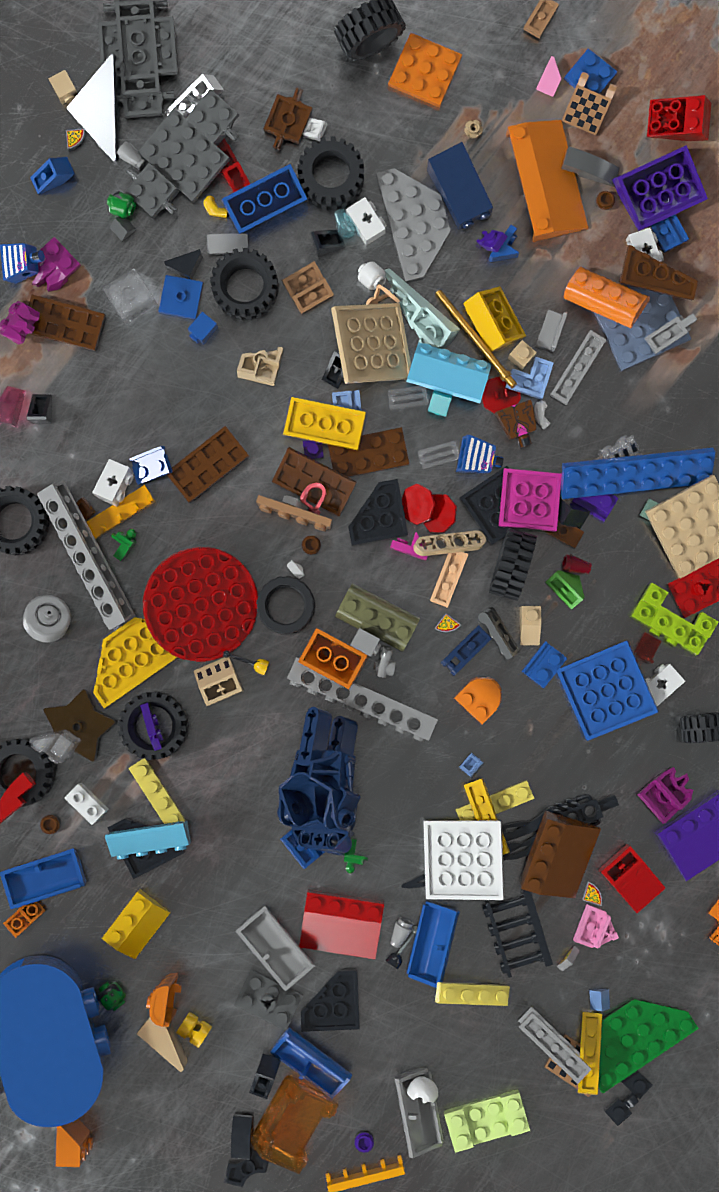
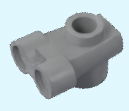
[374,645,395,678]

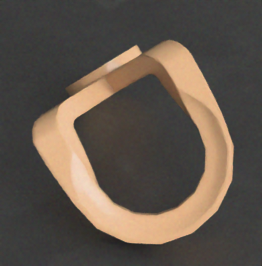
[366,284,400,305]

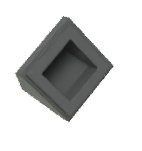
[110,217,136,242]

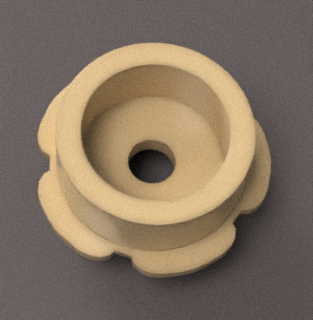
[464,120,483,138]

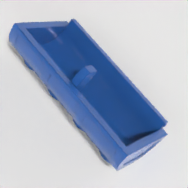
[0,848,86,909]
[407,901,460,988]
[270,1027,353,1099]

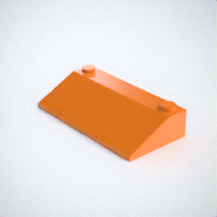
[506,120,588,242]

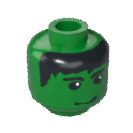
[107,190,136,219]
[97,982,126,1011]

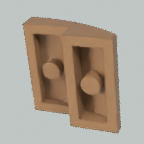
[281,261,334,314]

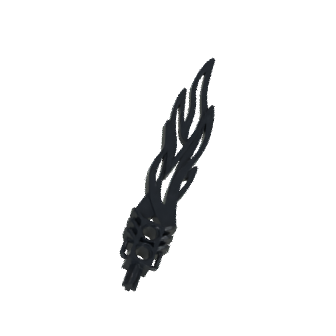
[401,794,619,889]

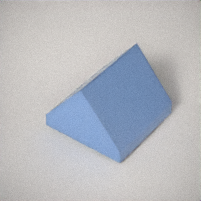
[459,753,484,778]
[589,989,610,1011]

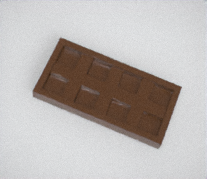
[28,294,106,351]
[167,426,249,503]
[328,427,410,477]
[272,447,357,516]

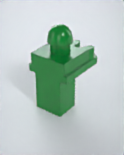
[111,529,136,561]
[344,839,368,874]

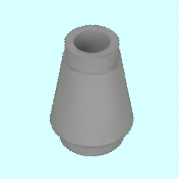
[117,141,146,169]
[390,917,414,948]

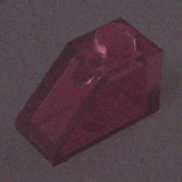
[0,386,26,427]

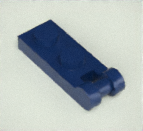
[440,625,492,676]

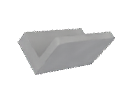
[535,310,568,352]

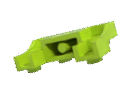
[630,583,719,655]

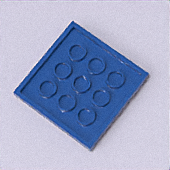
[556,640,659,741]

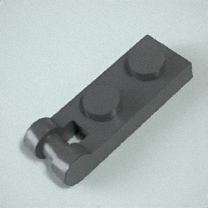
[478,607,520,660]

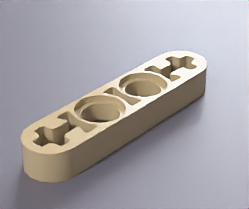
[413,531,486,556]

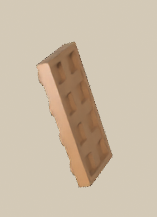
[256,495,333,532]

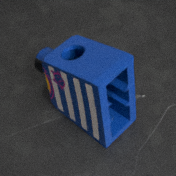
[0,243,45,284]
[456,435,504,474]

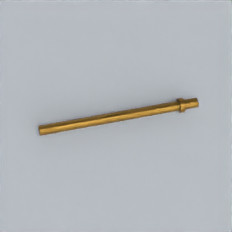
[435,290,517,389]

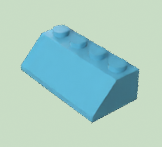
[406,342,492,403]
[105,820,191,859]

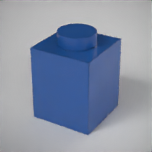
[188,312,218,344]

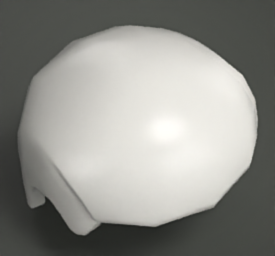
[407,1076,438,1103]

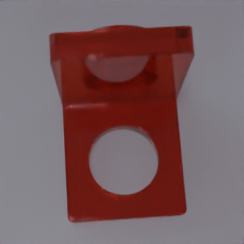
[634,632,662,664]

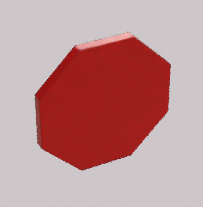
[482,376,521,414]
[402,484,436,525]
[423,494,457,533]

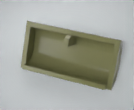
[335,583,420,652]

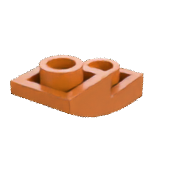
[3,901,46,938]

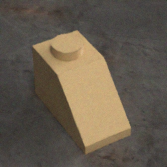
[520,606,541,645]

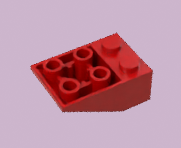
[647,95,712,141]
[598,844,665,913]

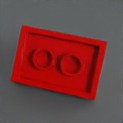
[666,559,719,619]

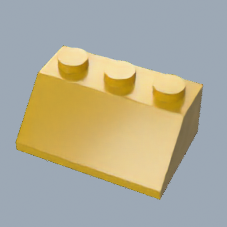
[463,286,526,352]
[101,889,171,959]

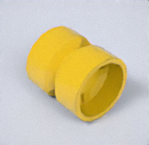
[176,1011,212,1048]

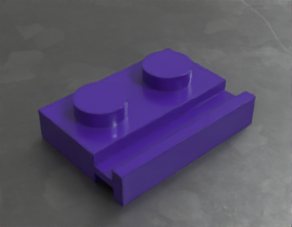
[572,494,619,523]
[140,703,163,751]

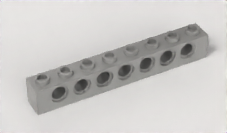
[37,480,136,630]
[287,657,438,742]

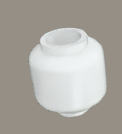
[358,262,386,290]

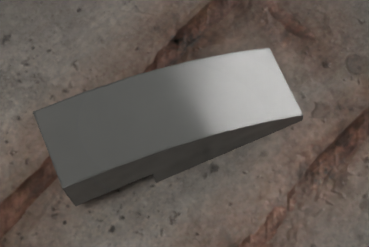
[561,146,620,187]

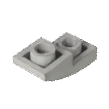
[207,234,248,255]

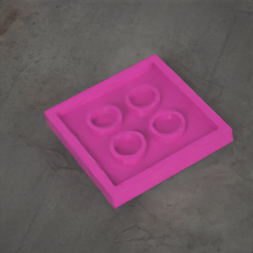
[498,468,562,532]

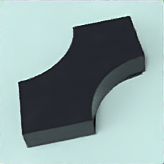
[224,1147,271,1187]

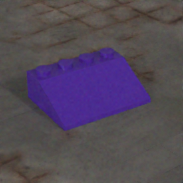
[612,145,708,231]
[654,790,719,881]

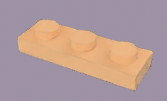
[430,552,468,608]

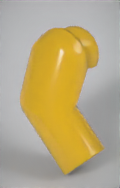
[203,196,228,218]

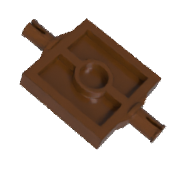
[263,88,313,150]

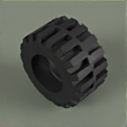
[680,712,719,743]

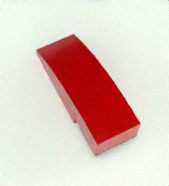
[0,772,36,824]

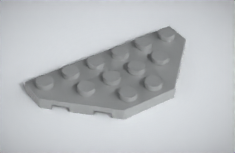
[376,168,451,283]

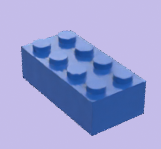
[221,164,307,234]

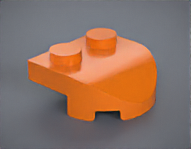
[454,677,502,724]

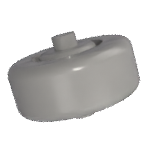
[23,595,71,642]

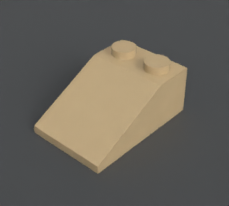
[136,1016,188,1072]

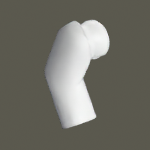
[533,400,551,430]

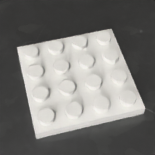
[424,820,504,900]

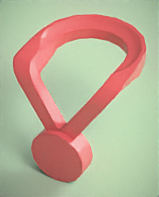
[300,483,327,515]

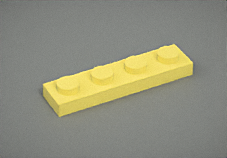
[128,758,186,824]
[455,780,534,820]
[435,982,510,1006]

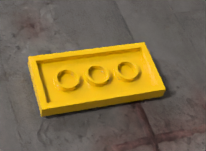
[283,397,366,450]

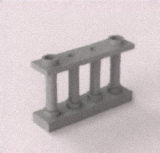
[518,1006,591,1084]

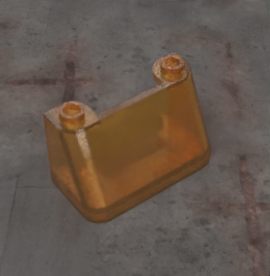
[251,1075,339,1174]

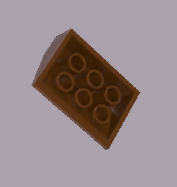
[520,811,601,898]

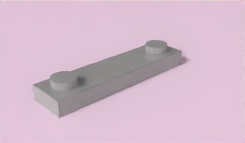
[550,330,606,405]

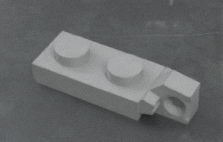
[645,314,697,354]

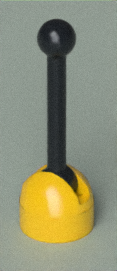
[223,650,269,675]

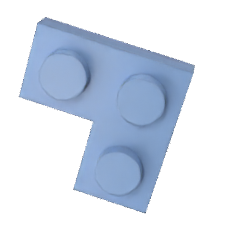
[505,357,554,400]

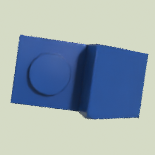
[489,225,519,262]

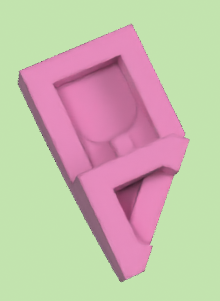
[536,56,561,97]

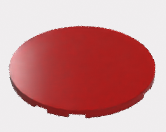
[143,546,258,662]

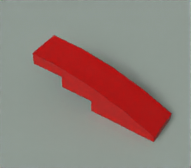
[217,138,250,193]

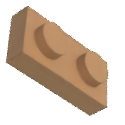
[523,0,559,39]

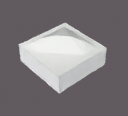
[302,118,328,141]
[287,560,305,580]

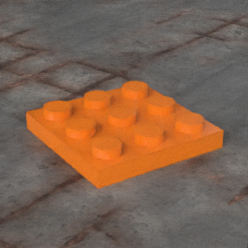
[388,33,462,108]

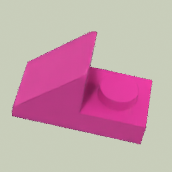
[390,532,428,561]

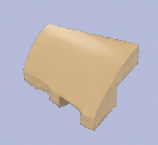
[237,347,283,386]

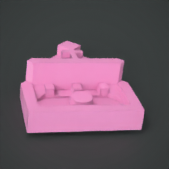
[573,904,619,949]

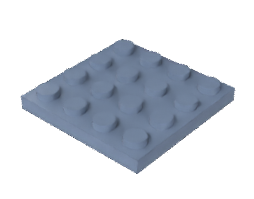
[594,285,691,371]

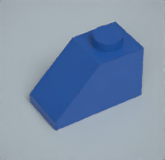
[30,157,75,194]

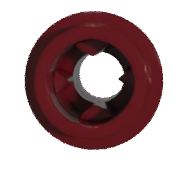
[562,554,592,574]

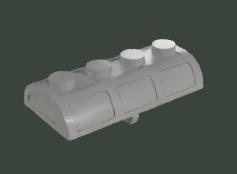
[236,906,315,991]
[394,1068,444,1158]

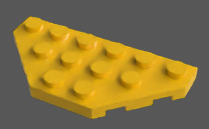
[93,617,178,709]

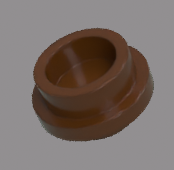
[596,191,615,210]
[302,536,321,555]
[40,815,60,834]

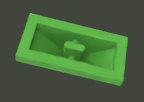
[545,570,585,609]

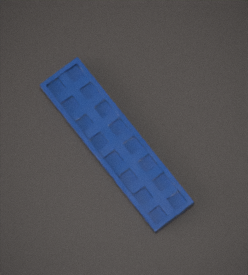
[560,448,715,499]

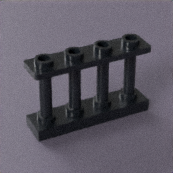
[482,889,553,978]

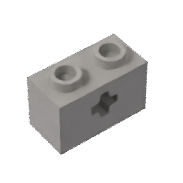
[350,628,381,658]

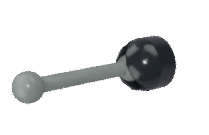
[385,926,418,970]

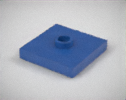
[158,275,204,320]

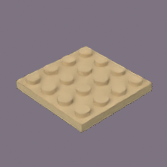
[331,303,411,384]
[645,475,719,579]

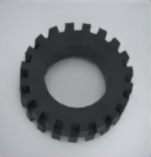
[334,0,406,61]
[297,136,364,210]
[210,248,279,320]
[0,486,50,555]
[489,528,537,601]
[118,692,189,760]
[0,738,56,807]

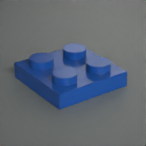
[564,48,617,94]

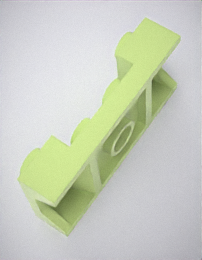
[444,1089,530,1153]

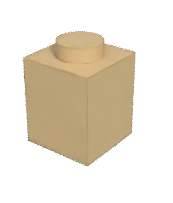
[48,70,78,105]
[508,340,537,371]

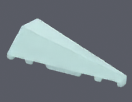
[385,268,460,349]

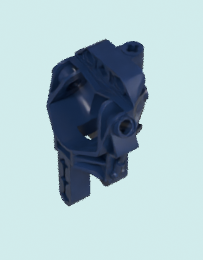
[277,706,360,856]

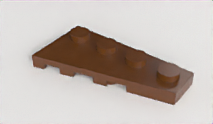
[619,245,698,301]

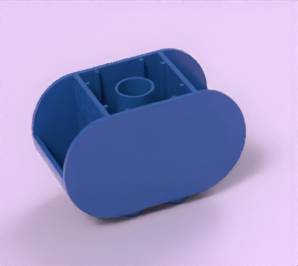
[0,955,111,1127]

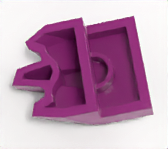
[32,237,81,292]
[0,301,40,345]
[637,767,693,824]

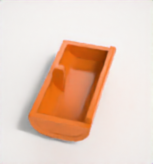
[564,267,650,328]
[146,973,182,1027]

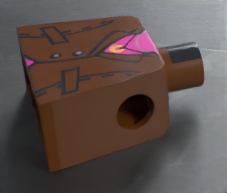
[495,399,536,448]

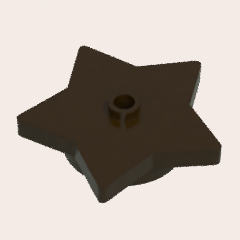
[43,689,116,762]

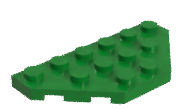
[598,999,699,1094]

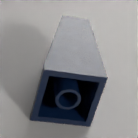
[427,142,493,230]

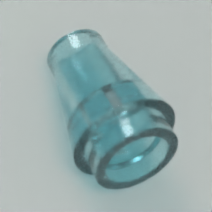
[334,209,356,239]

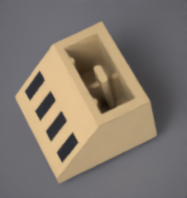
[194,657,244,706]

